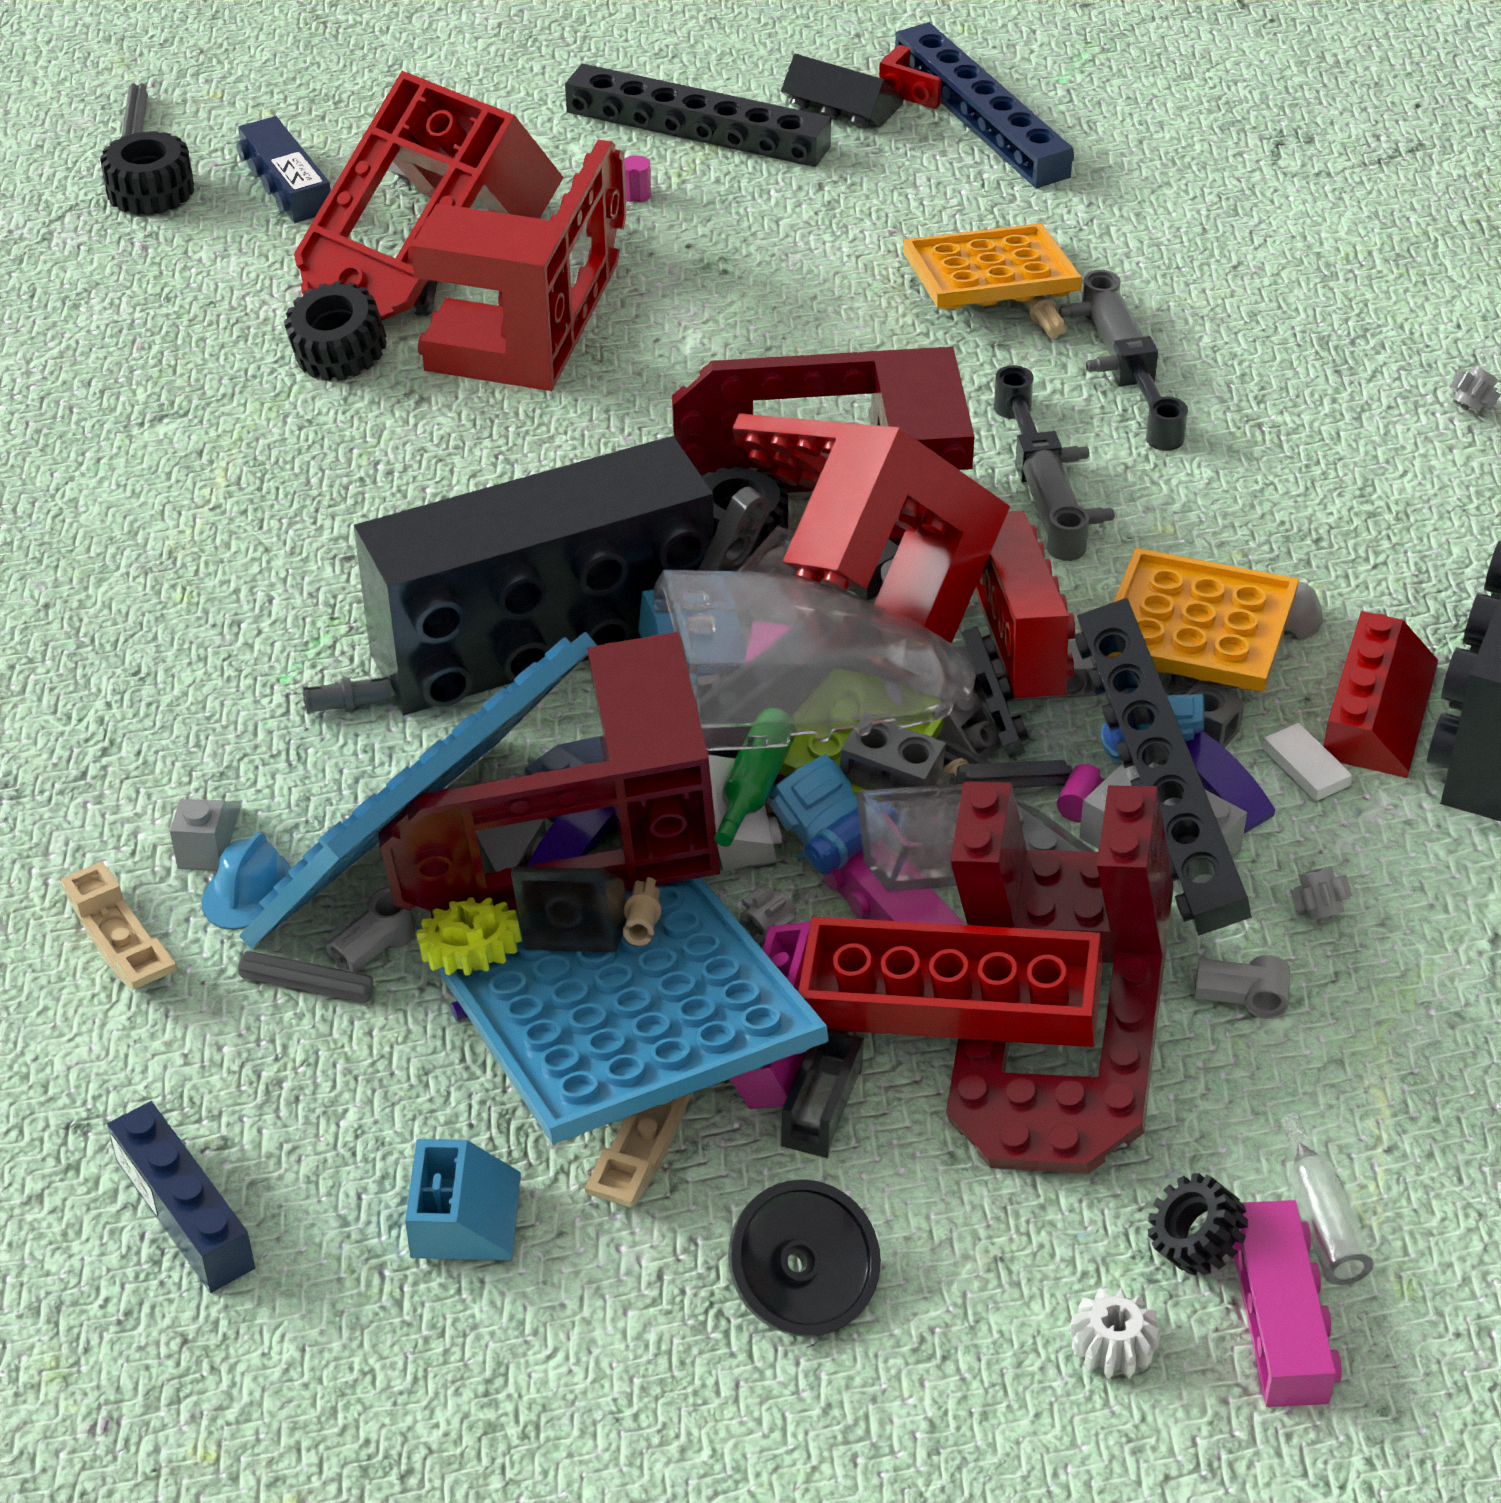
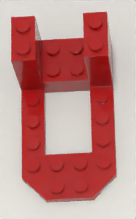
[294,71,564,320]
[408,140,627,391]
[733,414,1010,646]

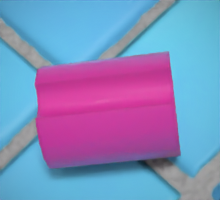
[624,155,651,203]
[1057,764,1105,822]

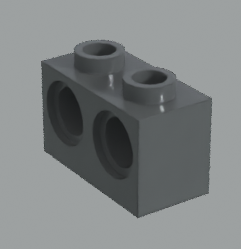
[840,713,946,809]

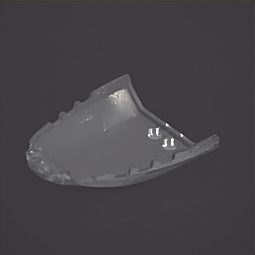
[652,570,976,751]

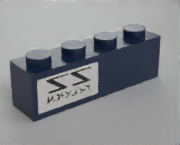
[236,116,331,224]
[107,1100,256,1293]

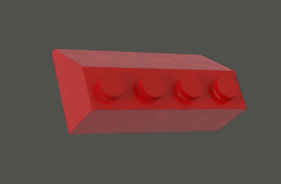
[1323,611,1439,778]

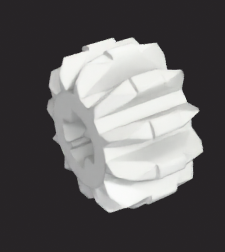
[1069,1287,1160,1380]

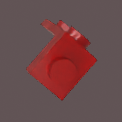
[879,45,942,109]

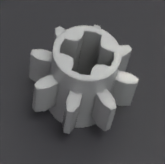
[1450,367,1501,414]
[1291,866,1352,920]
[739,887,796,943]

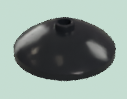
[728,1179,881,1337]

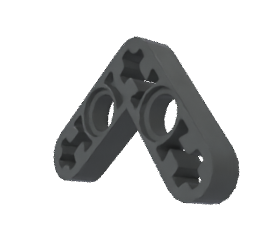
[693,487,786,609]

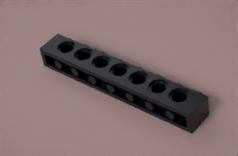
[565,63,831,167]
[1074,598,1252,936]

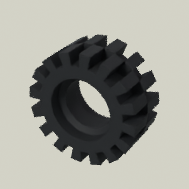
[1147,1173,1248,1276]

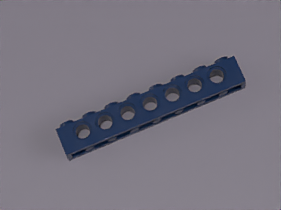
[895,22,1074,189]

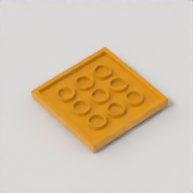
[903,223,1082,310]
[1107,547,1299,692]

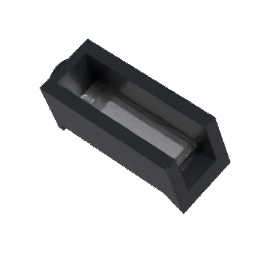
[781,1029,864,1159]

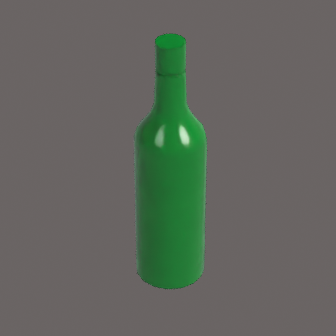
[714,711,796,847]

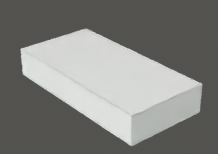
[1262,723,1353,802]

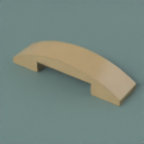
[60,861,177,990]
[585,1093,692,1208]

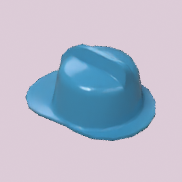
[201,832,291,930]

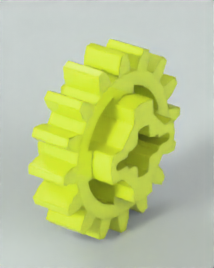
[416,897,522,976]

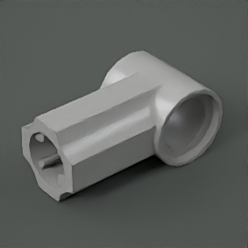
[325,887,416,973]
[1194,955,1290,1019]

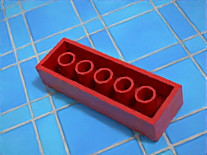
[975,511,1075,698]
[798,916,1103,1047]

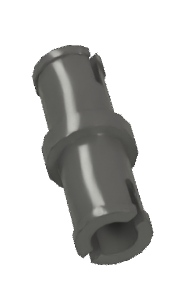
[302,676,392,714]

